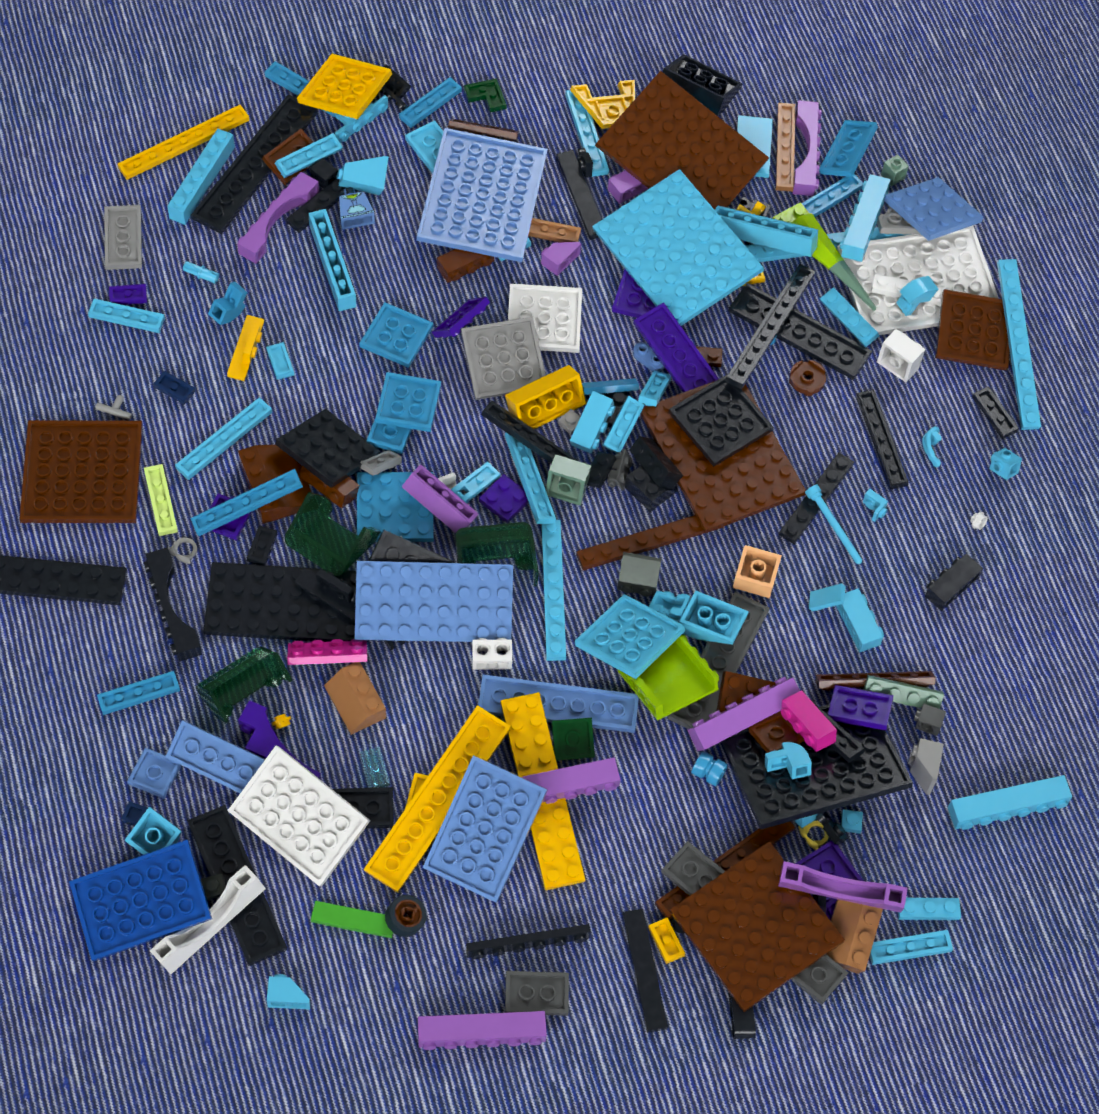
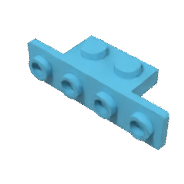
[335,95,388,143]

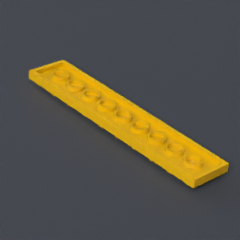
[500,692,585,890]
[364,705,511,893]

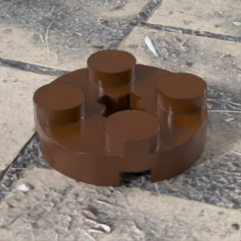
[789,360,826,396]

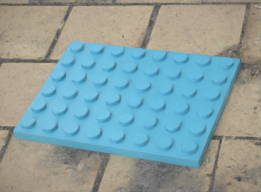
[592,169,764,326]

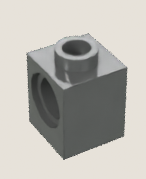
[914,704,946,736]

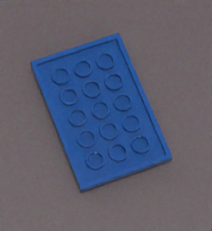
[69,840,212,961]

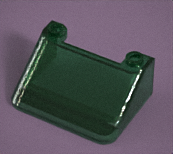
[285,492,380,576]

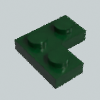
[464,78,507,113]

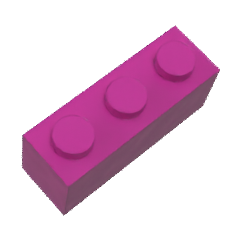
[781,690,837,752]

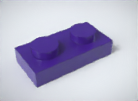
[109,284,147,305]

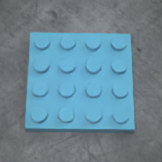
[575,594,685,679]

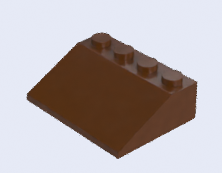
[238,444,317,524]

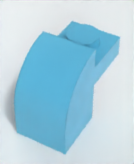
[896,276,938,316]
[765,742,812,779]

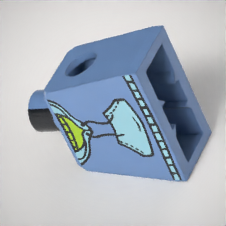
[339,187,375,230]

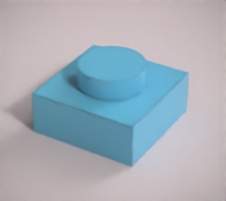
[841,809,863,834]

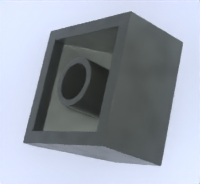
[617,552,662,597]

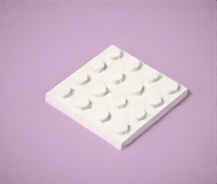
[508,284,582,353]

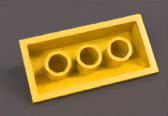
[505,365,586,429]

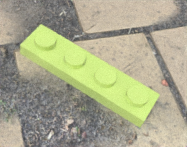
[144,464,178,536]

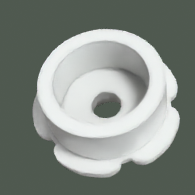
[970,512,988,530]

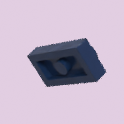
[153,371,195,405]

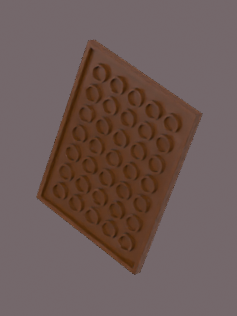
[595,71,769,210]
[640,380,806,533]

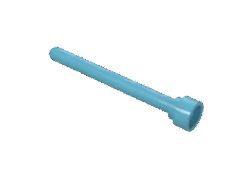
[805,484,862,564]

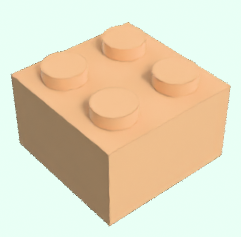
[733,545,782,598]

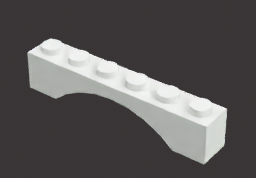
[150,865,266,974]

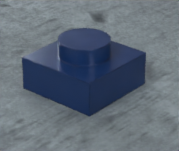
[121,801,148,826]

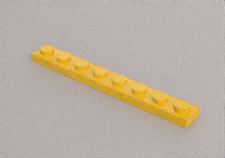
[117,105,250,180]

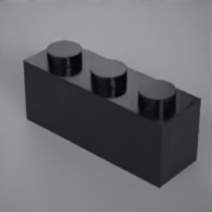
[629,436,683,490]
[925,553,983,611]

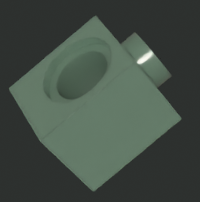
[881,155,909,186]

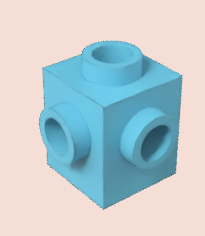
[990,448,1022,480]

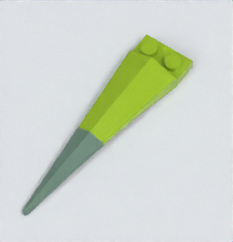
[772,202,876,311]

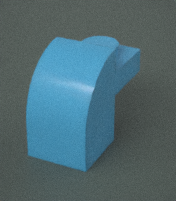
[208,282,248,325]

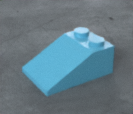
[679,590,749,645]

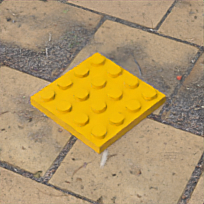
[297,54,392,120]

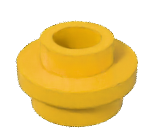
[272,714,291,730]

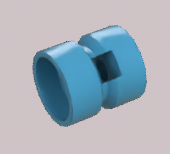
[691,751,728,787]

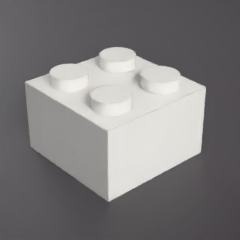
[877,329,925,382]

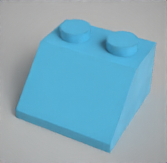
[125,807,182,855]

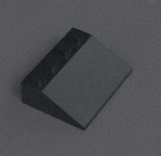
[663,54,743,116]

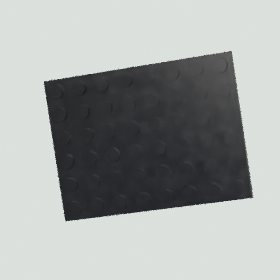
[720,704,913,830]

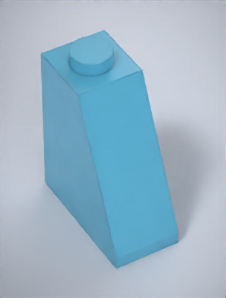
[337,156,389,195]

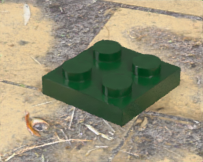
[551,717,595,761]

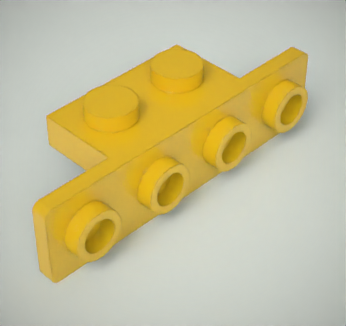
[227,315,264,381]

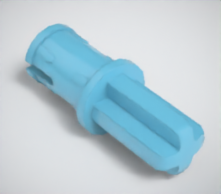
[183,262,219,284]

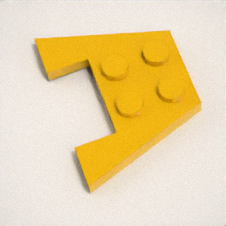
[570,80,635,129]

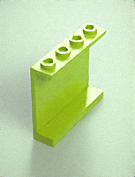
[617,634,719,721]

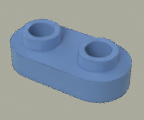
[633,342,665,372]

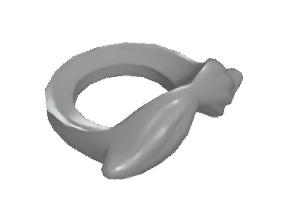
[168,537,197,564]

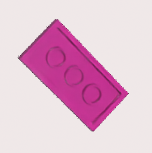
[287,639,367,665]

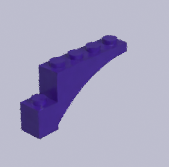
[238,700,321,780]

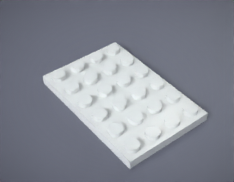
[228,746,371,886]

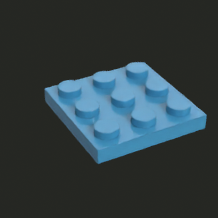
[360,302,434,368]
[375,372,441,432]

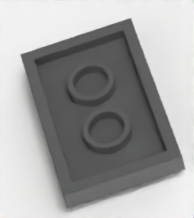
[505,971,569,1016]

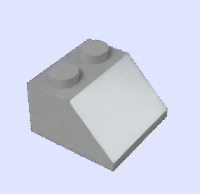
[908,738,944,795]

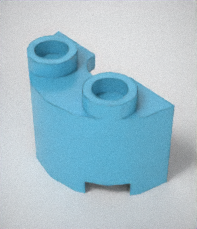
[649,591,691,622]

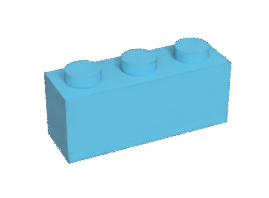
[570,391,616,454]
[836,588,884,653]

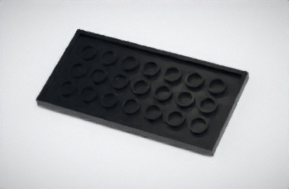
[203,562,356,642]

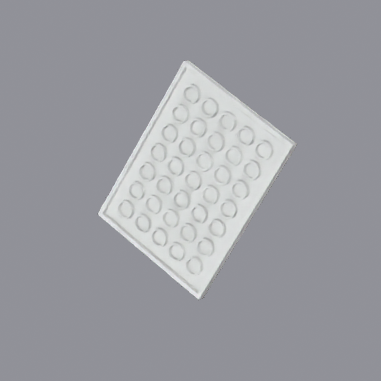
[837,225,999,335]

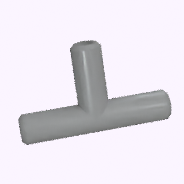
[95,395,132,420]

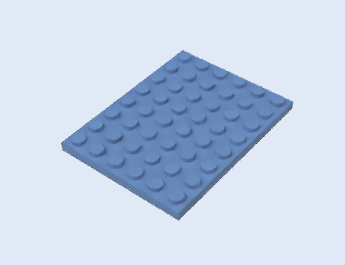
[416,128,548,262]

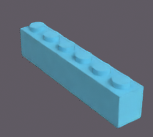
[167,128,235,225]
[840,174,890,262]
[715,206,818,257]
[308,209,356,311]
[947,775,1072,830]

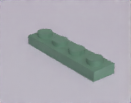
[863,675,944,709]

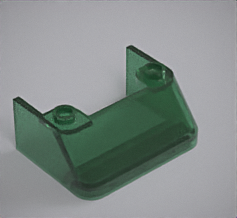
[455,522,539,587]
[195,647,293,723]

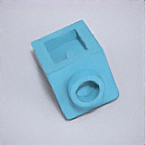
[863,489,888,522]

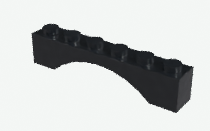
[143,547,202,662]

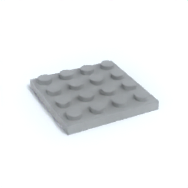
[461,316,546,400]

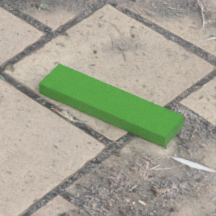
[311,901,393,938]

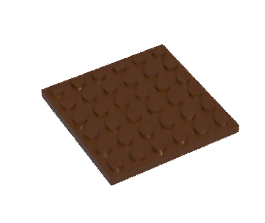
[19,420,143,523]
[670,841,845,1012]

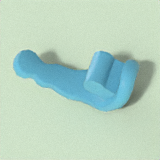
[922,426,942,467]

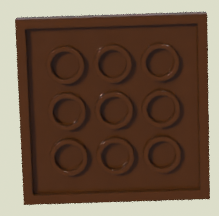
[935,289,1010,370]

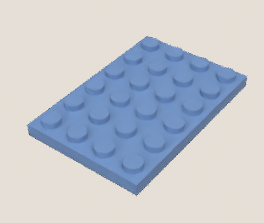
[423,755,548,903]

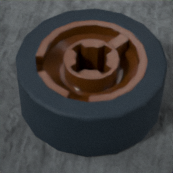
[385,895,427,937]

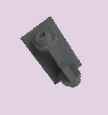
[607,449,632,491]

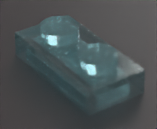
[360,747,390,788]

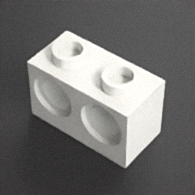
[472,638,512,670]

